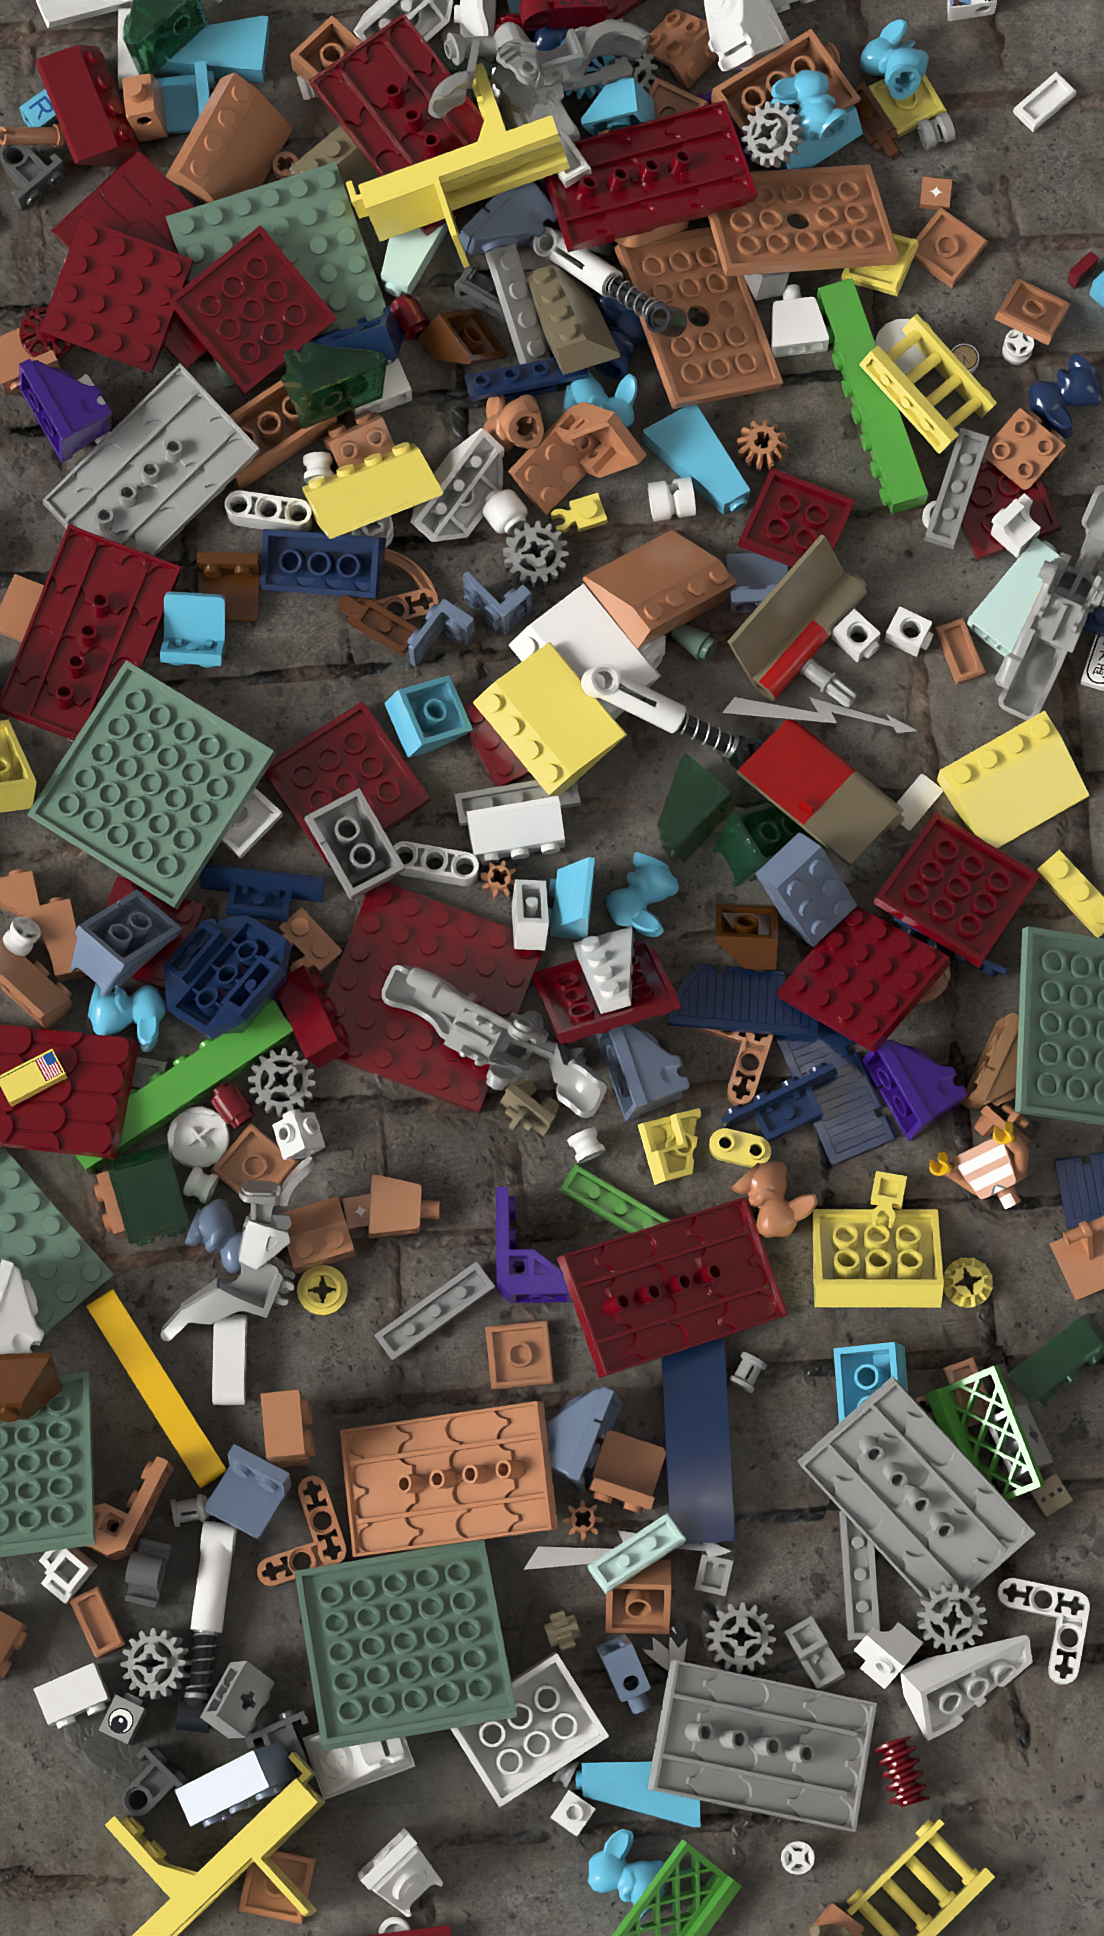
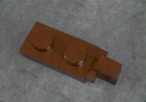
[853,81,903,161]
[337,594,417,658]

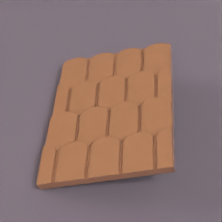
[340,1401,558,1557]

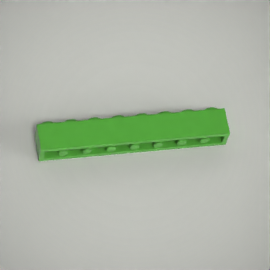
[816,278,928,514]
[75,1000,296,1175]

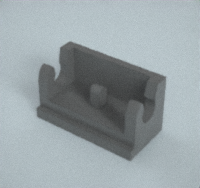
[454,264,507,325]

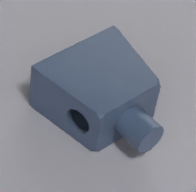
[596,1634,651,1714]

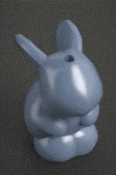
[185,1198,242,1274]

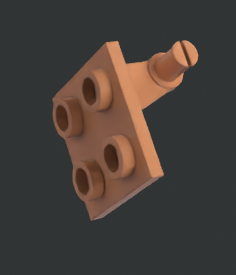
[1049,1216,1104,1301]

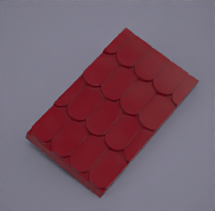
[309,13,490,236]
[544,100,758,252]
[51,151,206,368]
[0,524,181,741]
[0,1025,139,1159]
[557,1197,789,1378]

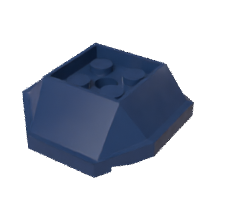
[162,915,292,1039]

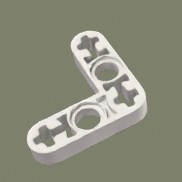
[996,1578,1090,1685]

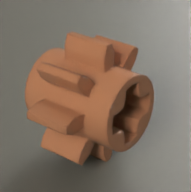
[480,860,516,900]
[563,1500,603,1541]

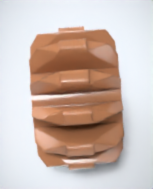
[736,419,788,472]

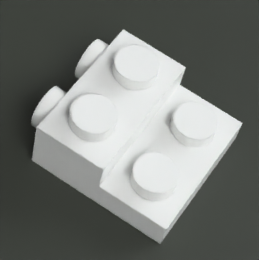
[221,788,283,859]

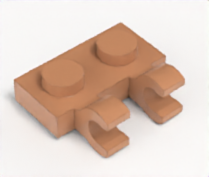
[279,907,343,974]

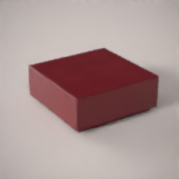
[1067,251,1099,289]

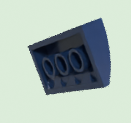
[259,529,386,599]

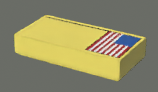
[0,1049,67,1107]

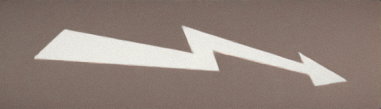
[723,697,917,733]
[524,1530,732,1570]

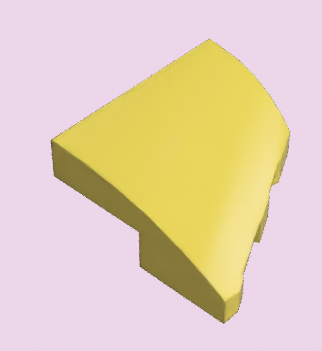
[638,1108,701,1185]

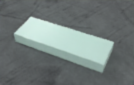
[588,1513,686,1594]

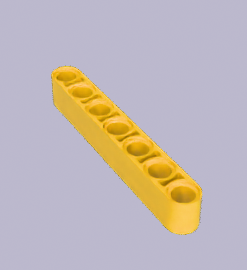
[86,1289,227,1489]

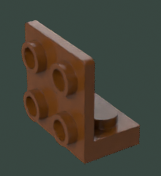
[197,552,260,622]

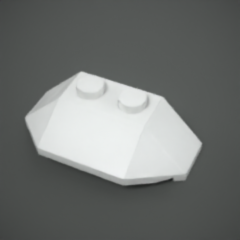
[353,0,453,42]
[454,0,496,62]
[411,428,504,542]

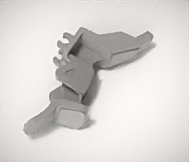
[161,1156,317,1341]

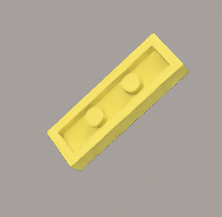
[1036,850,1104,938]

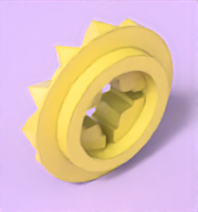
[943,1257,993,1308]
[297,1265,348,1316]

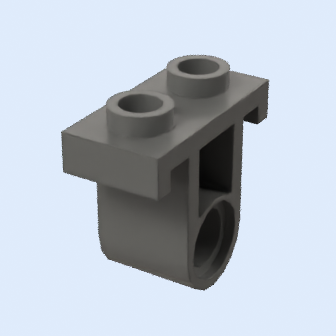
[0,145,66,211]
[124,1538,172,1609]
[244,1708,310,1778]
[121,1746,191,1817]

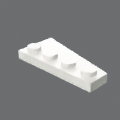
[573,927,635,1014]

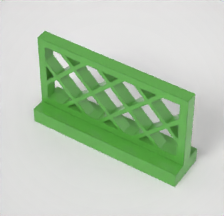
[926,1365,1045,1501]
[612,1839,742,1936]

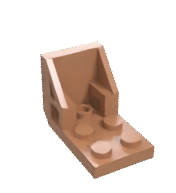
[508,402,647,515]
[85,1456,174,1561]

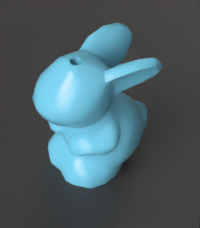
[860,19,929,100]
[771,69,849,142]
[562,372,638,428]
[605,852,679,937]
[88,983,166,1053]
[588,1829,666,1920]

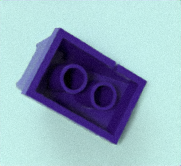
[19,359,112,463]
[862,1039,968,1141]

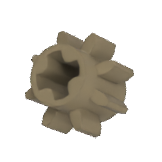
[543,1610,582,1652]

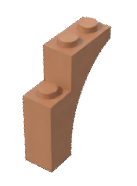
[0,869,88,982]

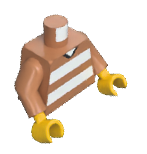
[929,1121,1029,1209]

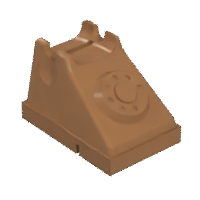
[959,1012,1019,1109]

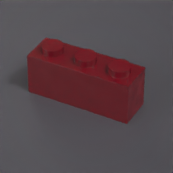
[277,965,350,1069]

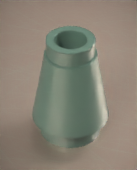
[672,624,719,661]

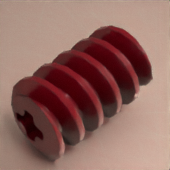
[875,1735,931,1807]

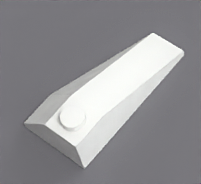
[900,1635,1033,1741]

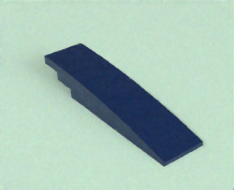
[661,1338,735,1544]

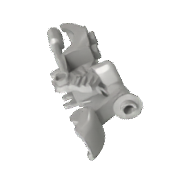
[428,19,651,119]
[995,485,1104,720]
[382,965,607,1118]

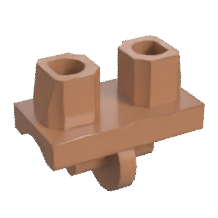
[974,1103,1032,1146]

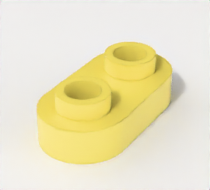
[709,1128,771,1168]

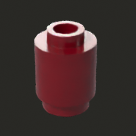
[391,294,431,340]
[210,1082,255,1130]

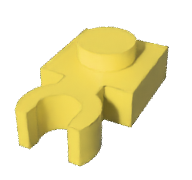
[551,493,607,534]
[871,1171,907,1228]

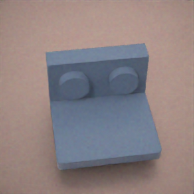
[726,553,788,614]
[463,571,532,636]
[407,599,475,667]
[205,1444,292,1539]

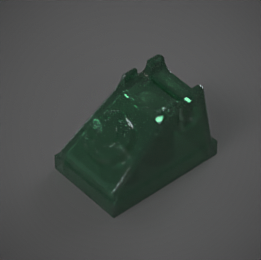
[123,0,210,75]
[281,341,387,429]
[713,802,826,887]

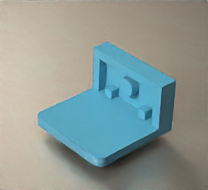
[156,60,215,134]
[160,592,225,668]

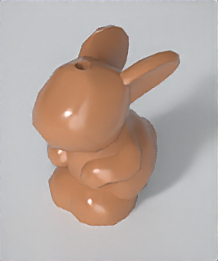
[483,395,544,454]
[731,1160,818,1238]

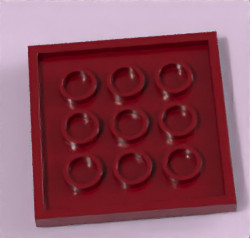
[40,218,194,374]
[167,225,337,395]
[264,701,431,868]
[873,812,1041,968]
[776,906,951,1053]
[532,938,681,1044]

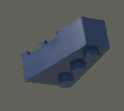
[301,305,404,385]

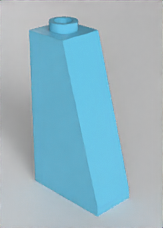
[152,16,270,83]
[642,405,750,514]
[575,1762,701,1828]

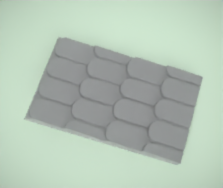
[43,363,259,557]
[797,1376,1036,1606]
[647,1660,877,1832]

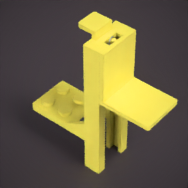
[346,62,570,268]
[105,1752,326,1936]

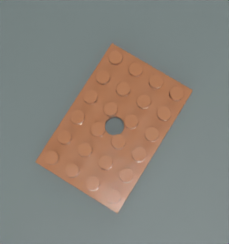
[708,164,899,276]
[615,227,783,409]

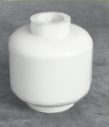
[483,489,527,535]

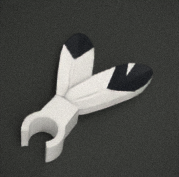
[639,1620,687,1671]

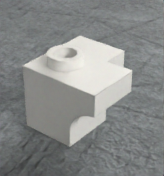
[991,493,1041,558]
[39,1547,98,1604]
[854,1622,923,1689]

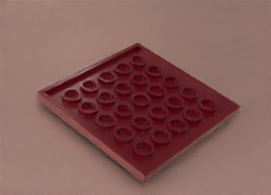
[326,882,544,1114]

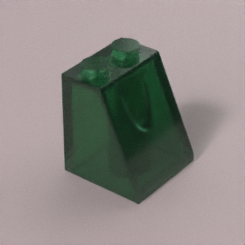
[657,753,734,862]
[108,1143,191,1246]

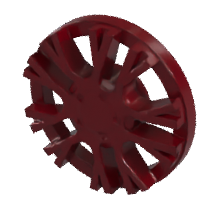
[19,307,74,359]

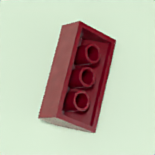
[35,45,140,167]

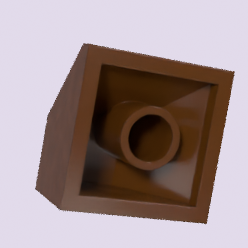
[419,308,508,365]
[715,904,778,972]
[0,1352,63,1422]

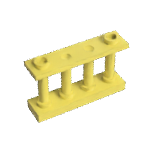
[859,314,997,454]
[845,1819,995,1936]

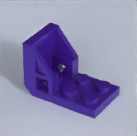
[496,1187,573,1303]

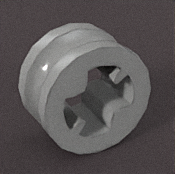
[552,1760,579,1788]

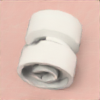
[648,477,696,522]

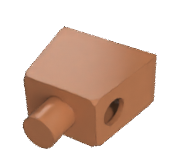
[122,73,168,143]
[368,1174,440,1239]

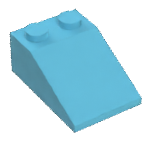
[548,857,595,940]

